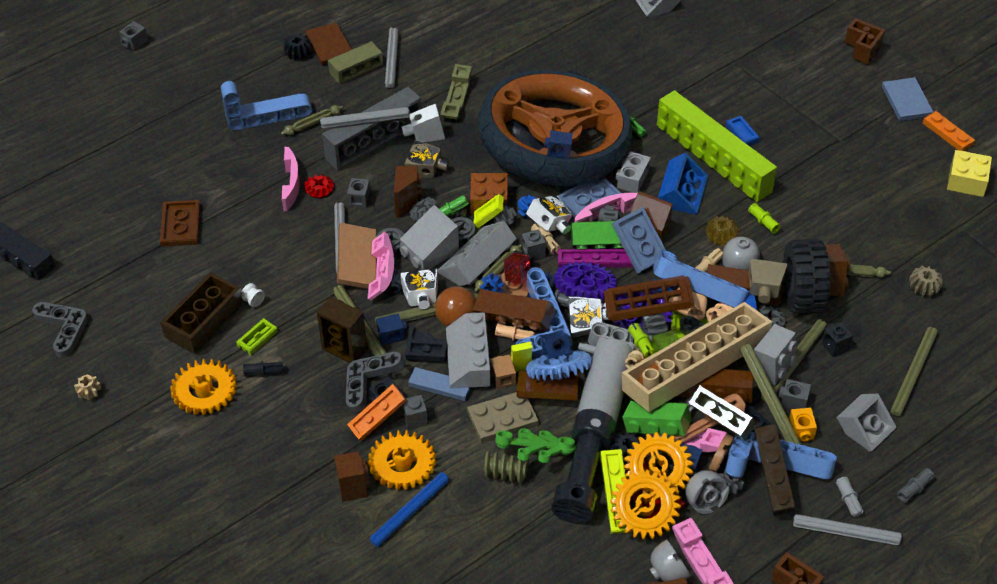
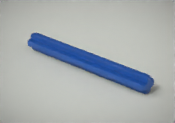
[370,472,449,547]

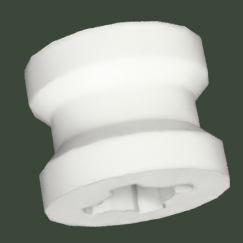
[241,283,265,307]

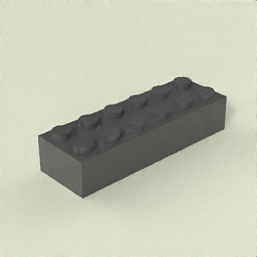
[322,87,421,171]

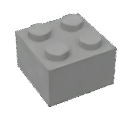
[754,324,797,385]

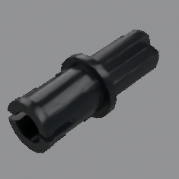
[243,361,284,377]

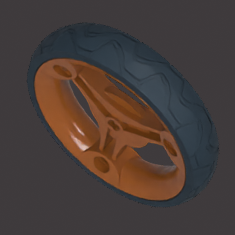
[478,70,632,186]

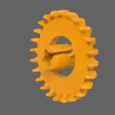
[170,359,237,415]
[368,430,436,490]
[624,432,694,499]
[610,469,681,540]

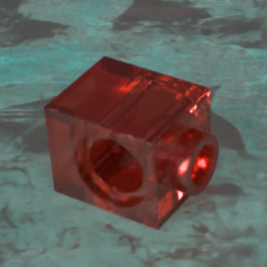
[504,252,531,284]

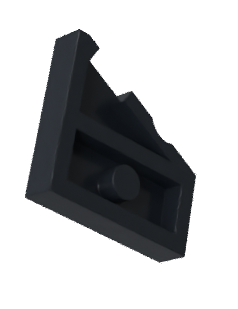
[405,325,447,362]

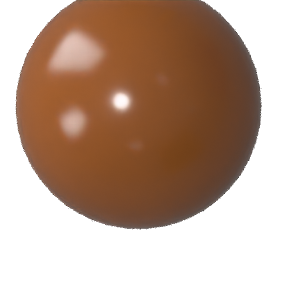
[435,286,476,327]

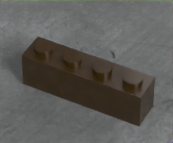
[754,424,795,515]

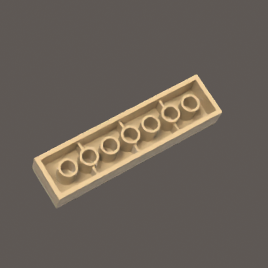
[622,302,772,412]

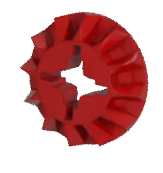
[305,174,334,197]

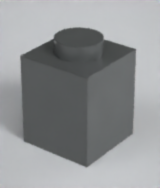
[402,395,428,430]

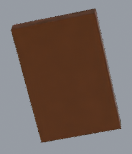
[305,22,352,66]
[160,200,201,247]
[516,371,579,401]

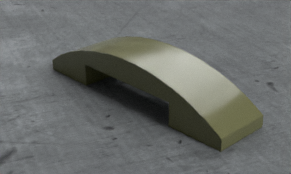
[440,64,472,119]

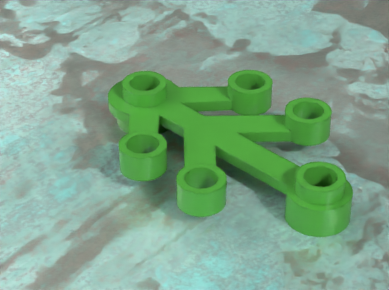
[495,428,576,463]

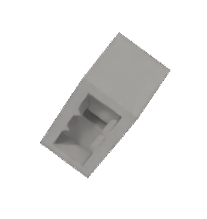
[615,151,651,193]

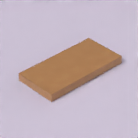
[337,223,376,289]

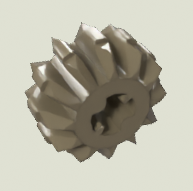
[909,265,943,297]

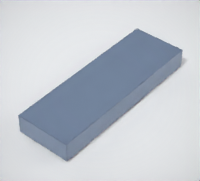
[408,367,471,401]

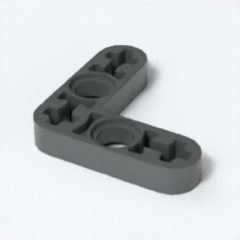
[32,302,88,358]
[346,352,405,413]

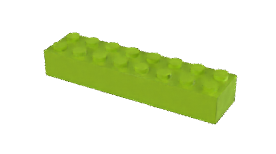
[657,90,777,202]

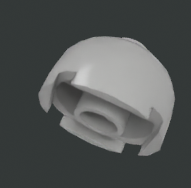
[722,236,760,270]
[685,470,729,514]
[650,540,691,582]

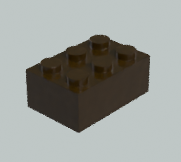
[317,296,367,363]

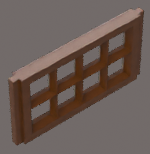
[604,275,695,321]

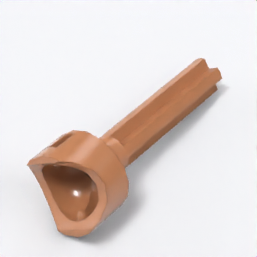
[674,394,746,443]

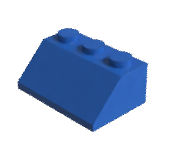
[658,152,708,214]

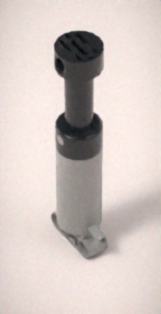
[551,322,637,524]

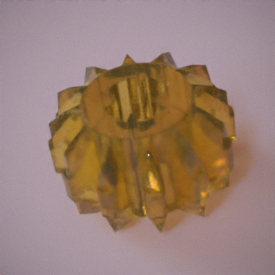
[706,215,738,246]

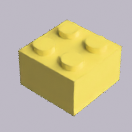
[947,150,992,197]

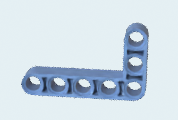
[221,81,312,130]
[653,249,749,307]
[516,268,571,360]
[725,432,837,479]

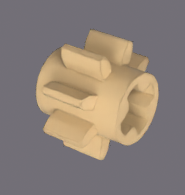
[74,374,101,400]

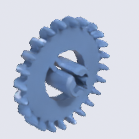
[526,350,592,381]

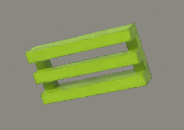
[236,318,278,355]

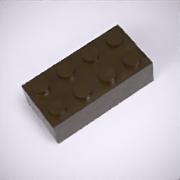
[160,272,243,353]

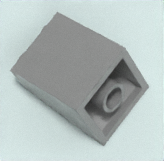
[400,205,459,271]

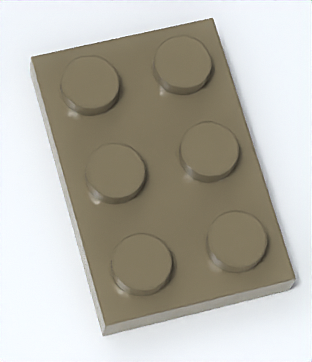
[467,392,538,443]

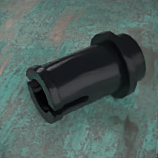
[387,269,403,294]

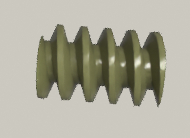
[483,451,529,484]

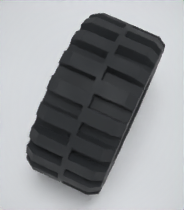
[783,239,831,313]

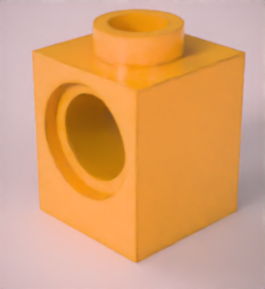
[789,408,817,442]

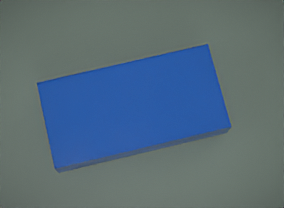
[726,116,760,146]

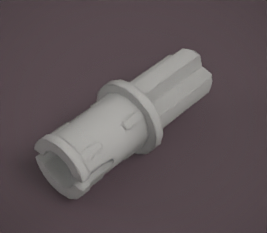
[836,477,863,517]

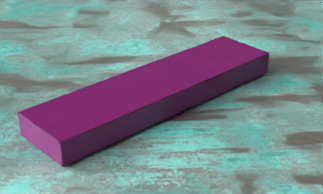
[558,249,633,268]

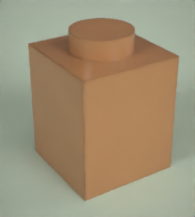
[490,354,516,389]

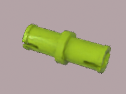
[748,203,781,234]
[628,323,656,358]

